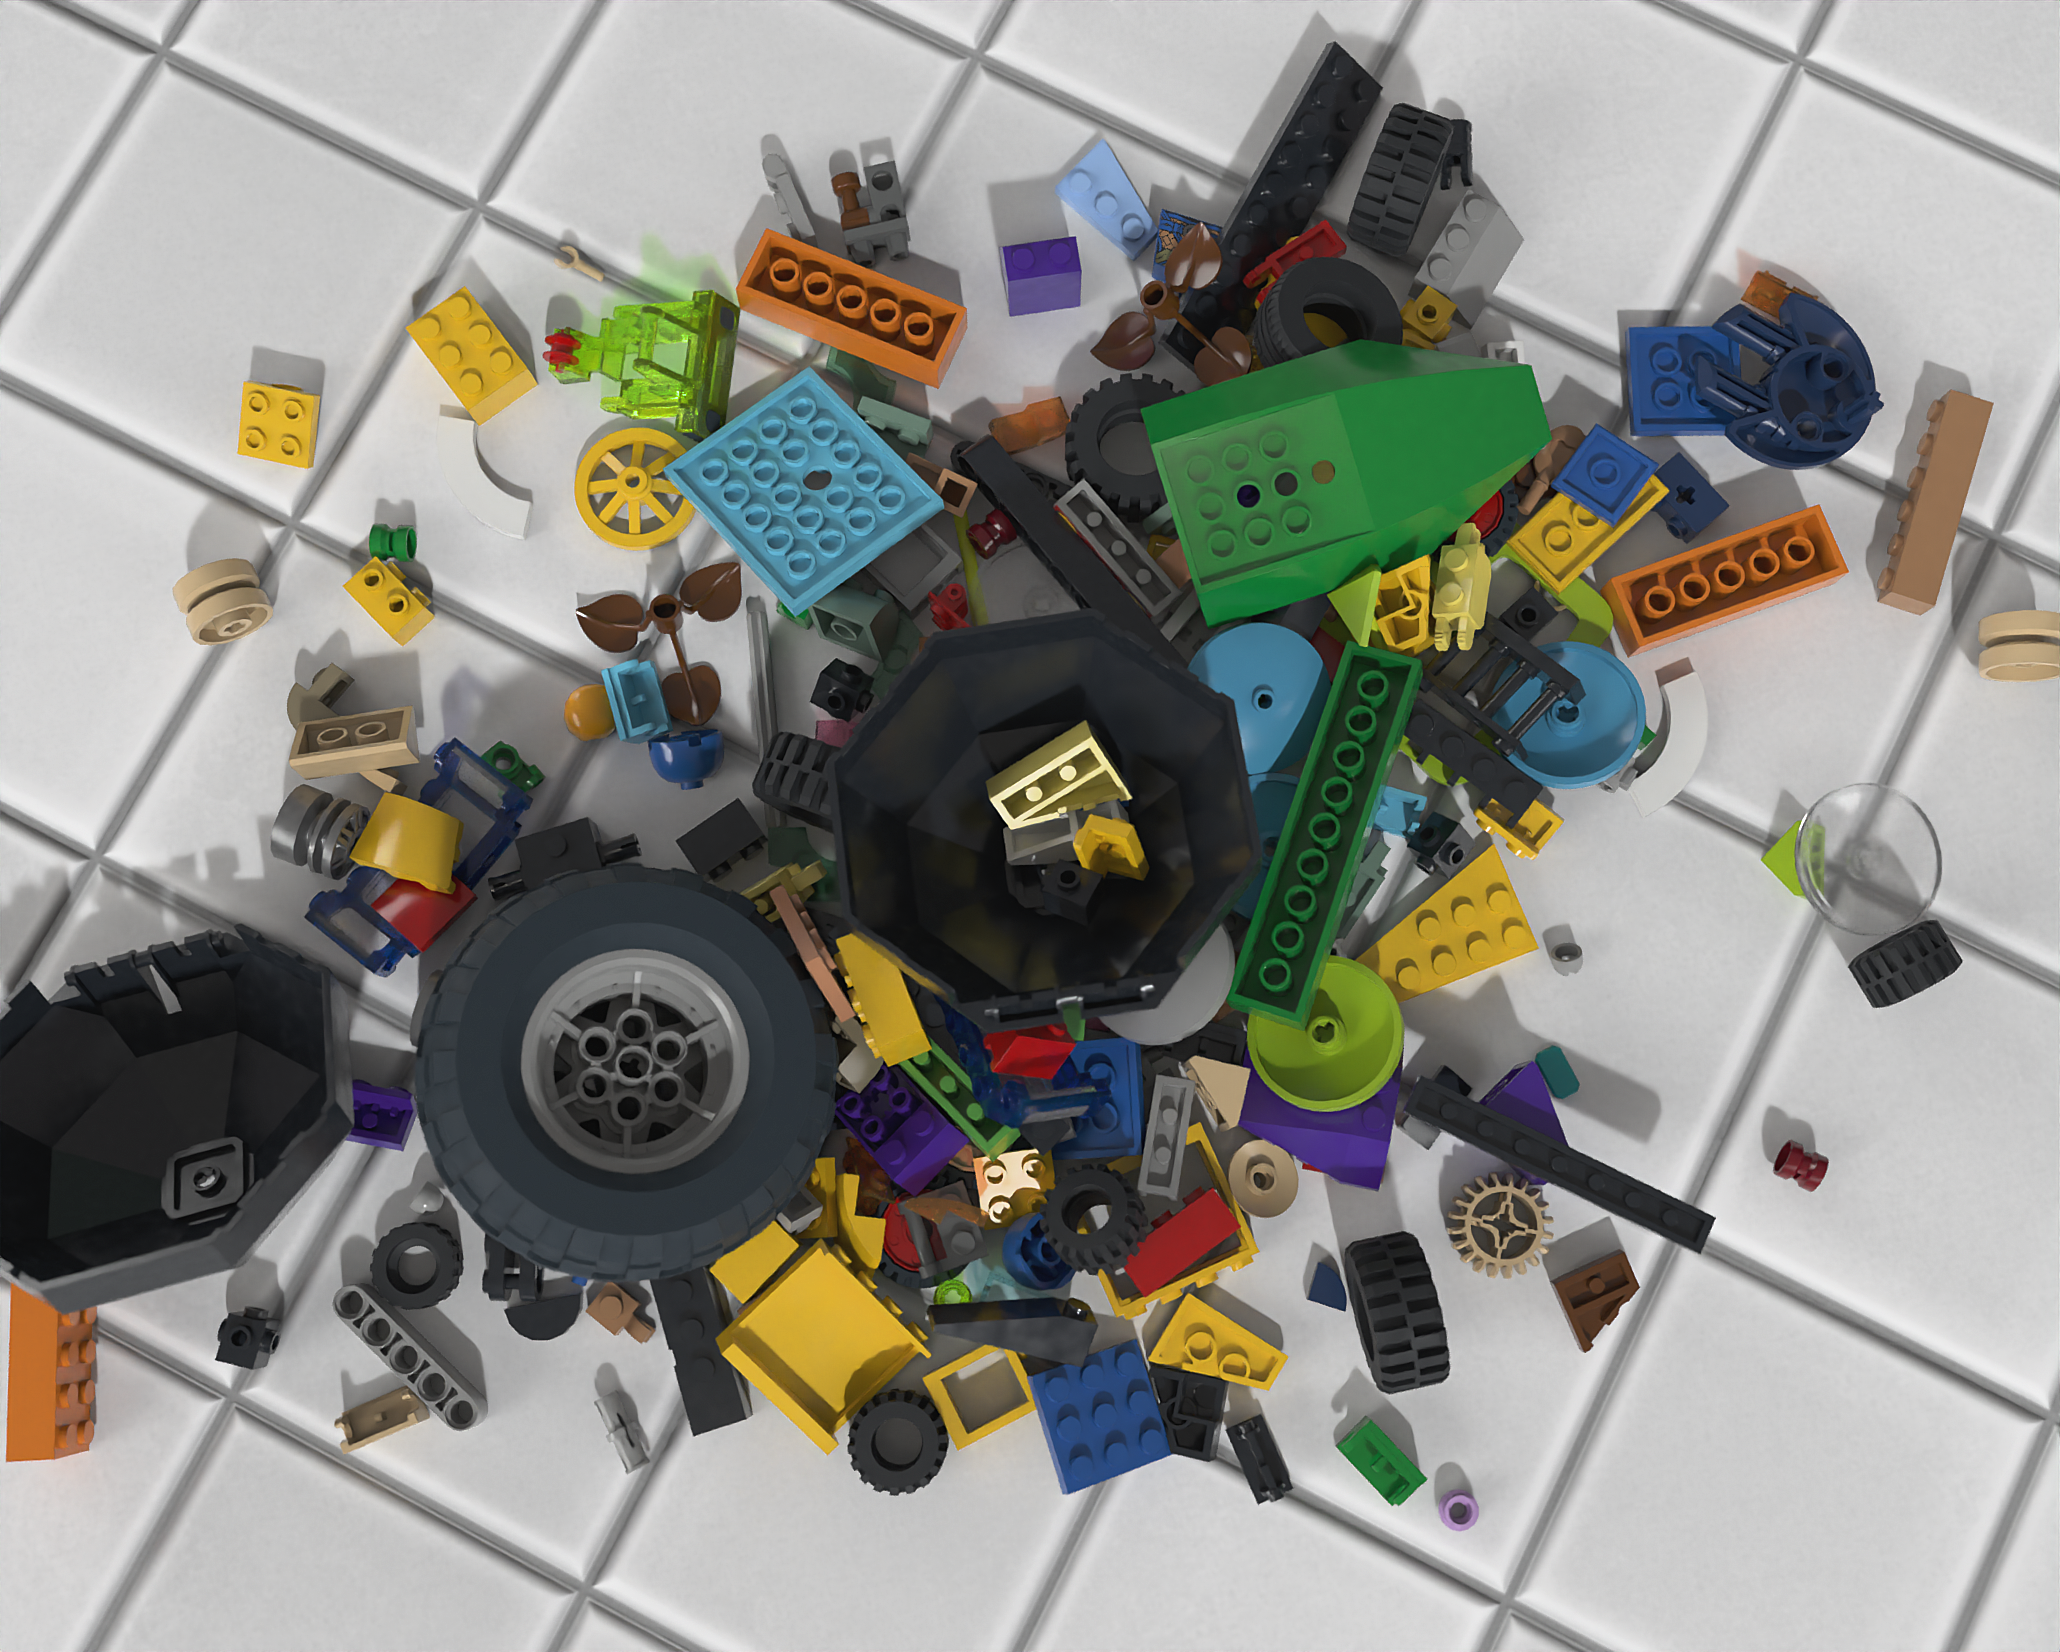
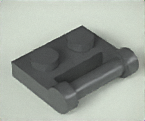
[897,1180,989,1279]

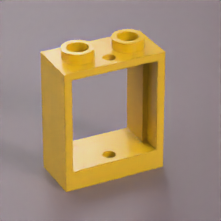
[922,1344,1036,1451]

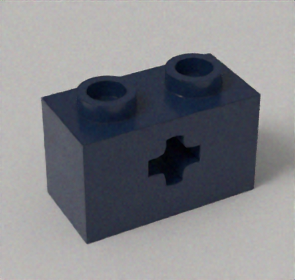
[1650,452,1730,544]

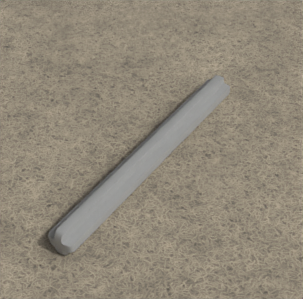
[746,611,787,829]

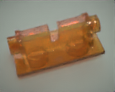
[1740,270,1822,319]
[842,1136,896,1215]

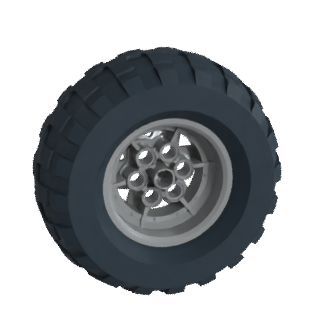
[415,862,839,1282]

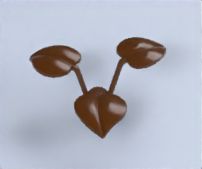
[1090,222,1253,386]
[576,562,742,726]

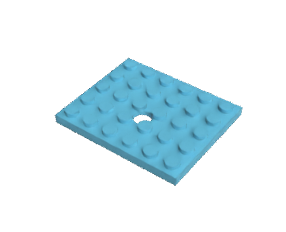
[663,366,944,617]

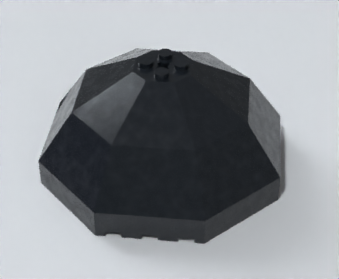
[826,608,1263,1034]
[0,923,354,1315]

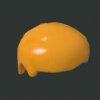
[564,684,616,741]

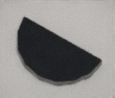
[504,1293,583,1340]

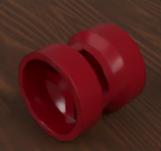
[966,509,1017,560]
[1773,1140,1829,1192]

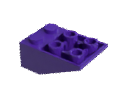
[835,1061,970,1196]

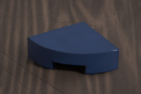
[1306,1262,1347,1312]

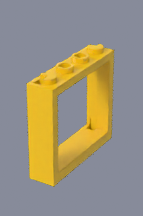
[1077,1122,1259,1321]

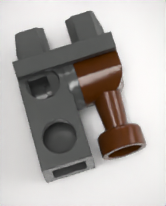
[831,160,911,268]

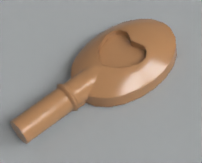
[1517,425,1586,515]

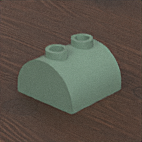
[808,577,899,663]

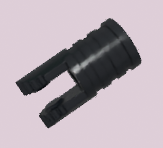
[1440,119,1473,191]

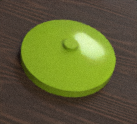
[1247,955,1404,1112]

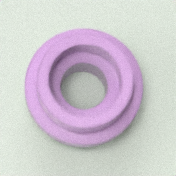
[1438,1489,1479,1531]

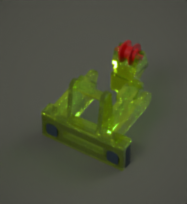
[542,290,741,444]

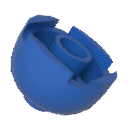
[647,729,724,790]
[1001,1211,1076,1291]

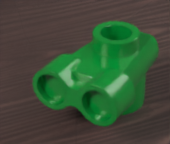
[480,740,546,806]

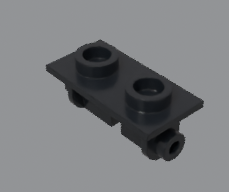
[1225,1414,1294,1505]

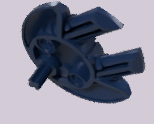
[1695,293,1884,470]

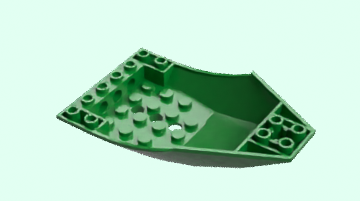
[1141,339,1552,630]

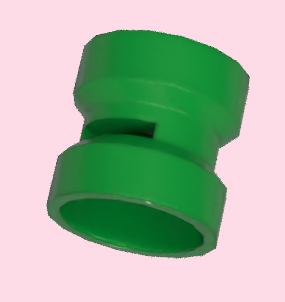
[369,524,417,562]

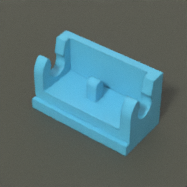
[601,659,673,744]
[1372,786,1427,840]

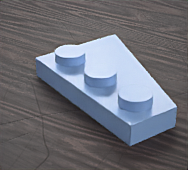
[1055,138,1158,261]

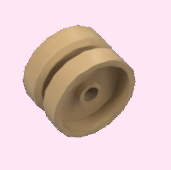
[173,558,273,645]
[1979,610,2060,682]

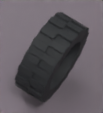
[370,1222,464,1310]

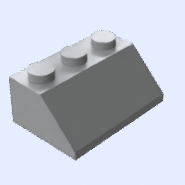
[1408,189,1524,330]

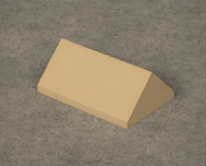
[288,706,420,780]
[1181,1056,1250,1132]

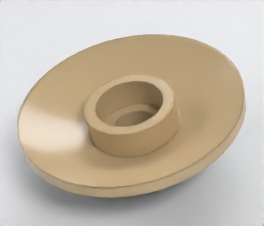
[1227,1140,1299,1218]

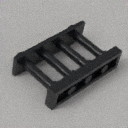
[1419,611,1586,762]

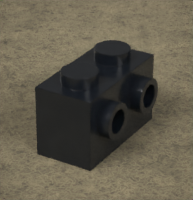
[675,798,769,883]

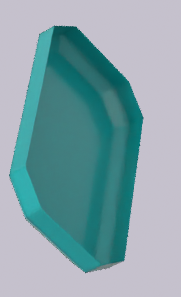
[1535,1045,1580,1099]

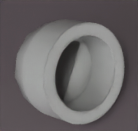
[1551,943,1583,976]
[409,1181,444,1216]

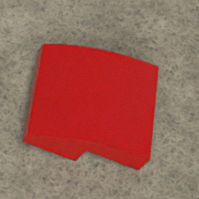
[370,874,478,953]

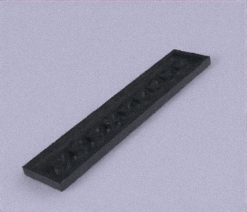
[1158,41,1383,374]

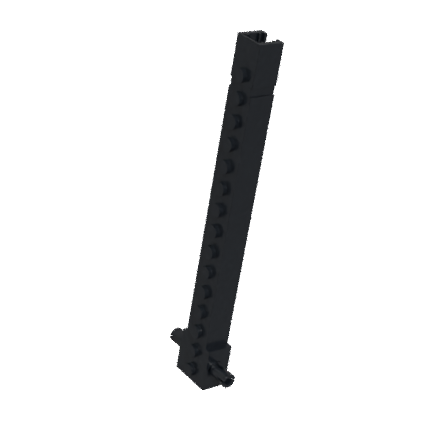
[488,817,753,1436]

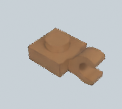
[585,1282,656,1344]

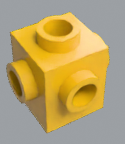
[1399,285,1458,344]

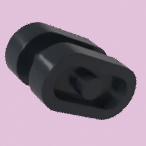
[482,1233,545,1302]

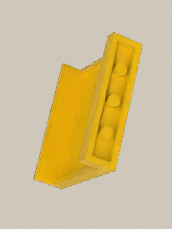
[715,1238,932,1456]

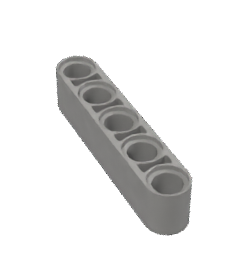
[332,1283,488,1431]

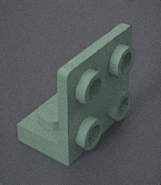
[857,396,934,461]

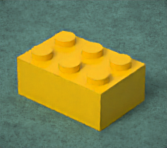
[406,286,538,426]
[834,933,932,1067]

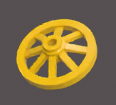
[574,428,696,551]

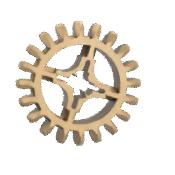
[1447,1172,1554,1279]

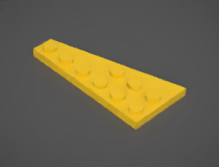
[1354,844,1539,1004]

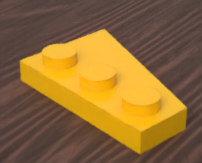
[1147,1292,1289,1391]

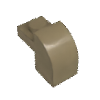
[287,663,354,730]
[827,1001,884,1093]

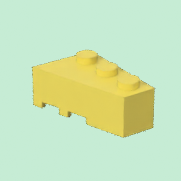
[986,720,1133,830]

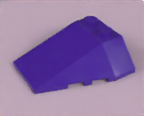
[1238,1045,1404,1191]

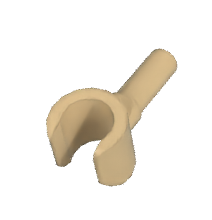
[554,246,605,282]

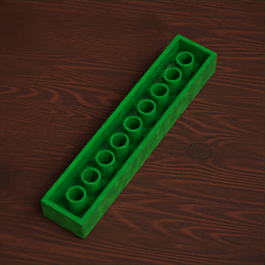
[1225,640,1423,1031]

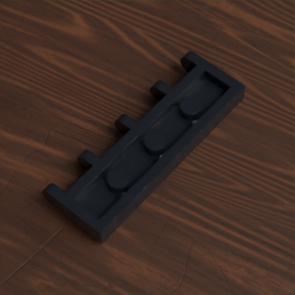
[1403,698,1544,830]

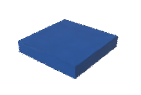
[1551,423,1659,528]

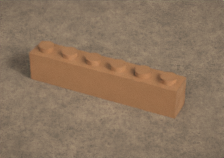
[1877,389,1994,616]

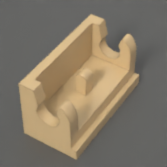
[334,1385,430,1455]

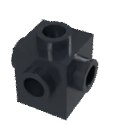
[810,658,875,723]
[1406,811,1476,879]
[215,1306,281,1370]

